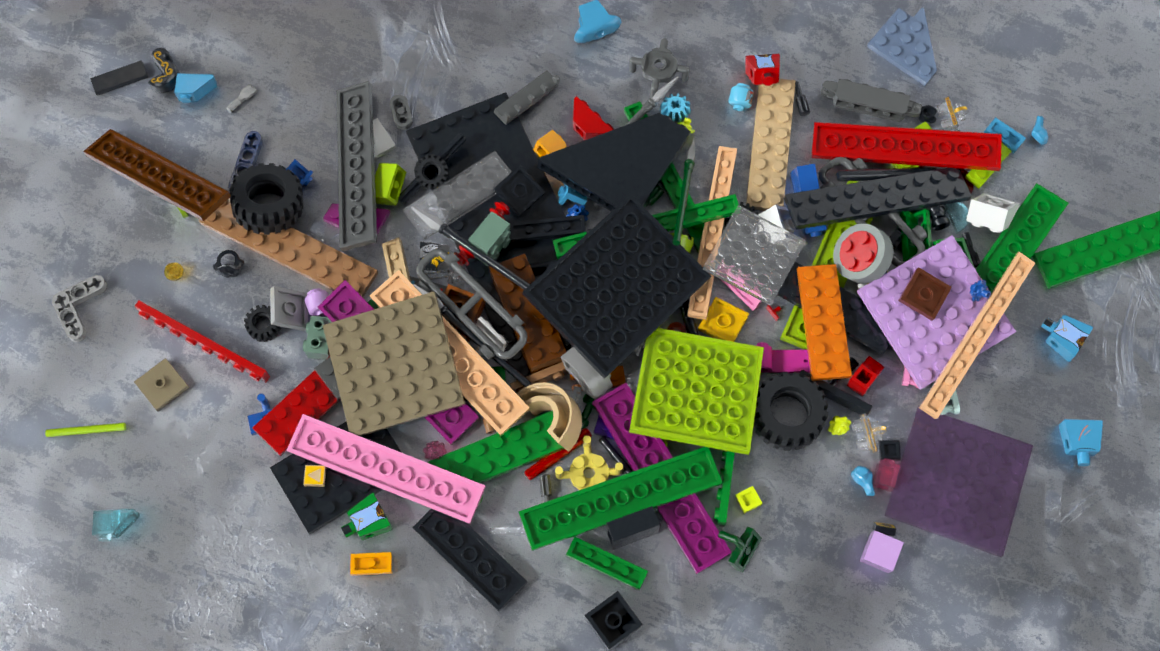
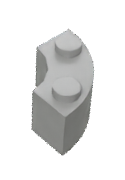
[561,347,613,400]

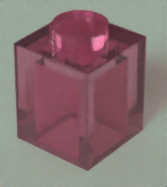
[873,459,900,492]

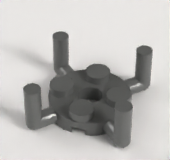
[629,38,690,98]

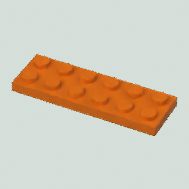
[797,264,852,381]

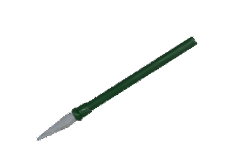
[673,137,695,245]

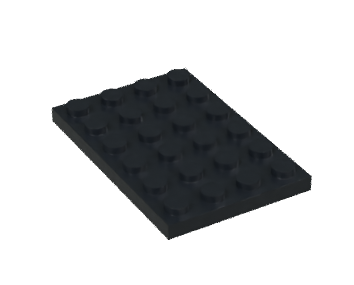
[270,421,402,535]

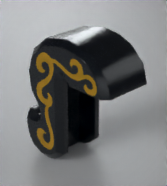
[148,48,180,93]

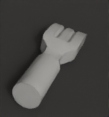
[226,84,258,113]

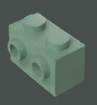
[303,316,332,360]

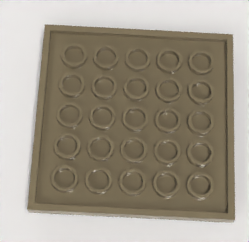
[323,291,466,436]

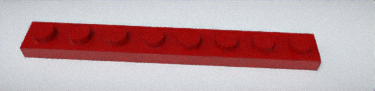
[135,300,270,383]

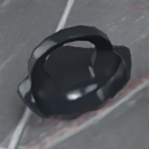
[213,250,244,278]

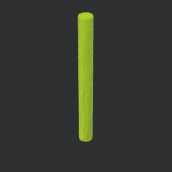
[45,423,126,437]

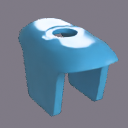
[574,0,622,43]

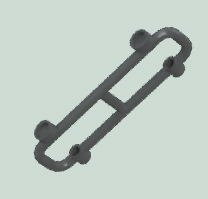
[818,157,927,267]
[416,249,528,360]

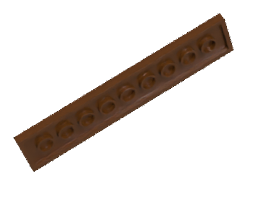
[83,129,231,221]

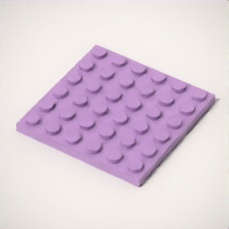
[857,235,1016,390]

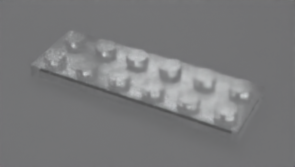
[403,151,511,240]

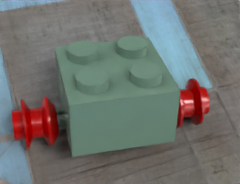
[454,202,511,266]

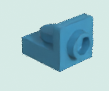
[558,185,587,205]

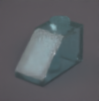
[92,509,140,542]

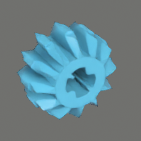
[660,93,691,123]

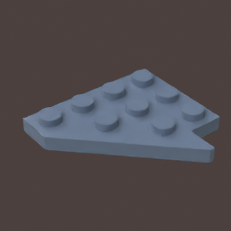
[867,8,937,86]

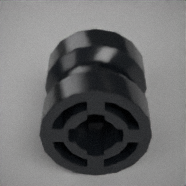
[929,206,951,231]

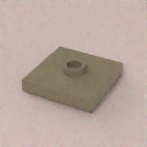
[134,358,189,412]

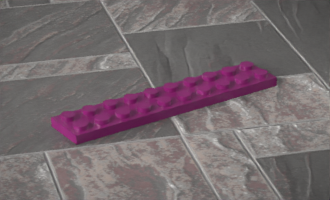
[318,280,480,445]
[592,383,732,574]

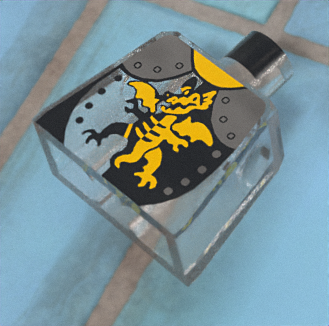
[419,241,462,280]

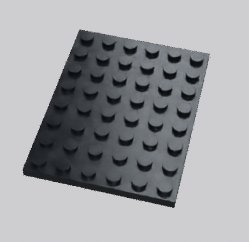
[522,194,712,379]

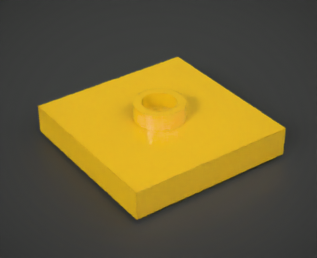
[698,296,750,342]

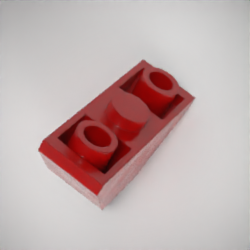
[573,96,614,140]

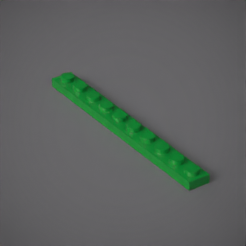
[624,101,704,254]
[553,194,741,259]

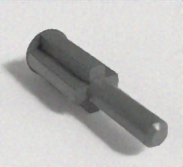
[539,474,552,502]

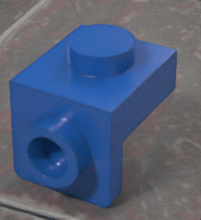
[286,159,313,187]

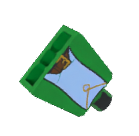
[341,493,393,540]

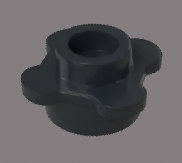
[918,105,937,123]

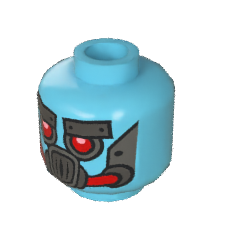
[728,83,754,112]

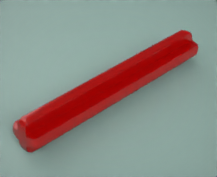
[524,428,592,480]

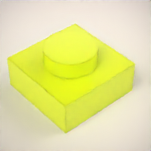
[735,486,763,514]

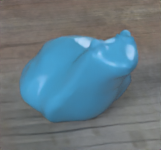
[1031,116,1049,145]
[851,466,875,496]

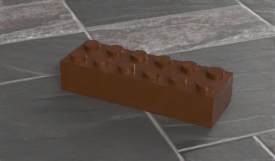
[489,254,566,374]

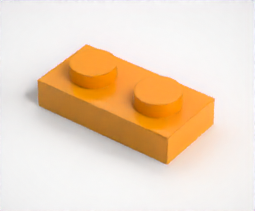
[350,552,392,576]

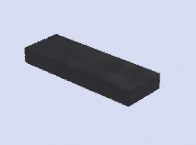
[90,60,149,96]

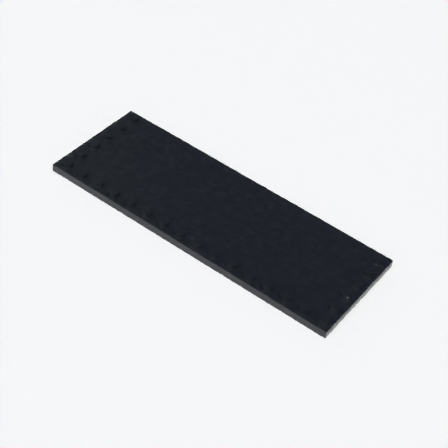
[406,92,573,381]

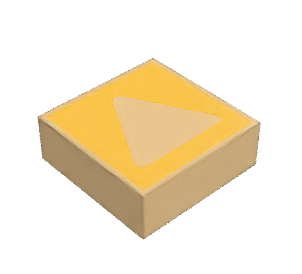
[303,465,326,487]

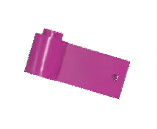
[756,342,811,373]

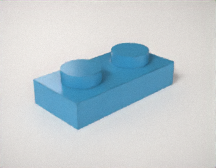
[984,117,1026,154]

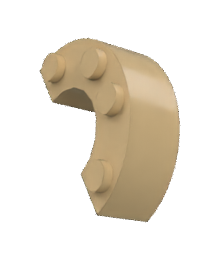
[517,382,582,452]

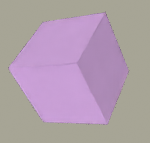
[860,530,904,573]

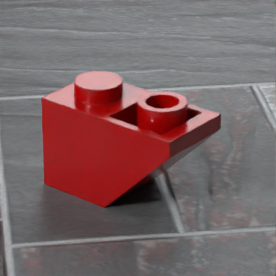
[847,356,885,397]

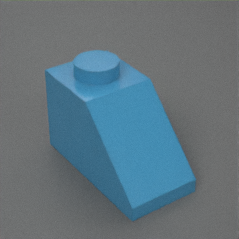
[174,73,217,103]

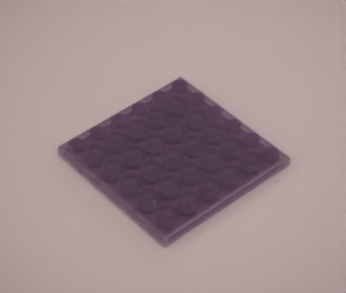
[884,406,1033,557]

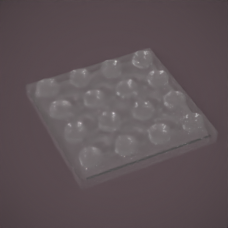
[703,205,806,306]

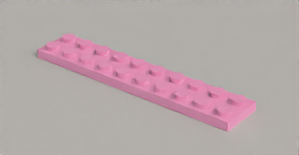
[286,414,486,524]

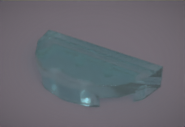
[944,202,968,234]

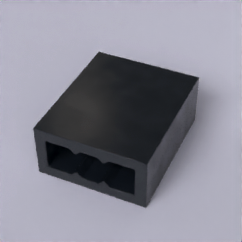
[606,506,662,550]

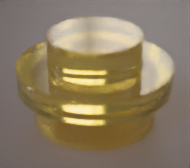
[164,263,184,281]

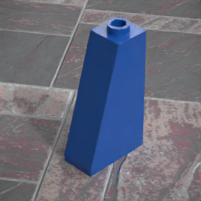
[790,164,827,237]

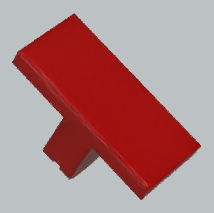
[766,305,782,321]

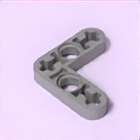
[52,275,107,342]

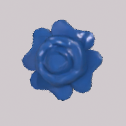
[566,204,589,221]
[970,280,991,302]

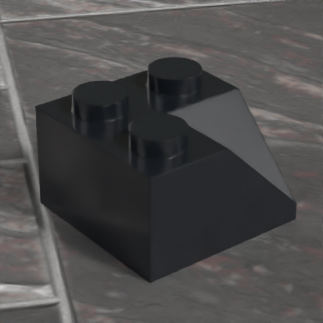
[584,591,643,651]

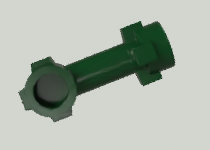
[581,394,596,429]

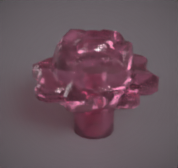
[423,441,447,460]

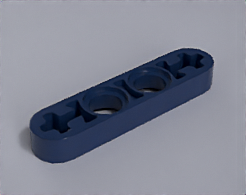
[228,131,263,191]

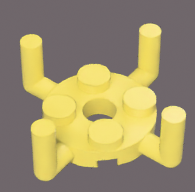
[555,436,623,490]

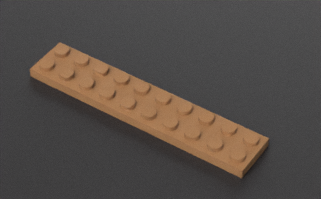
[199,198,378,297]

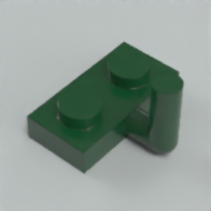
[718,526,762,573]

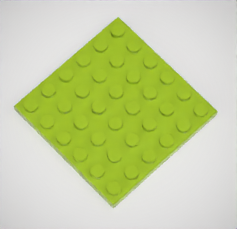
[629,328,764,455]

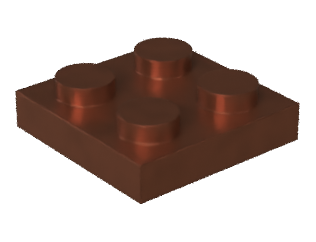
[898,267,952,321]

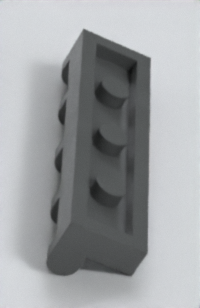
[494,70,560,125]

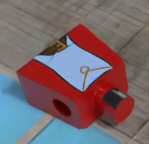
[745,53,780,86]

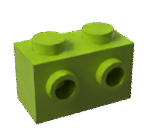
[375,163,407,205]

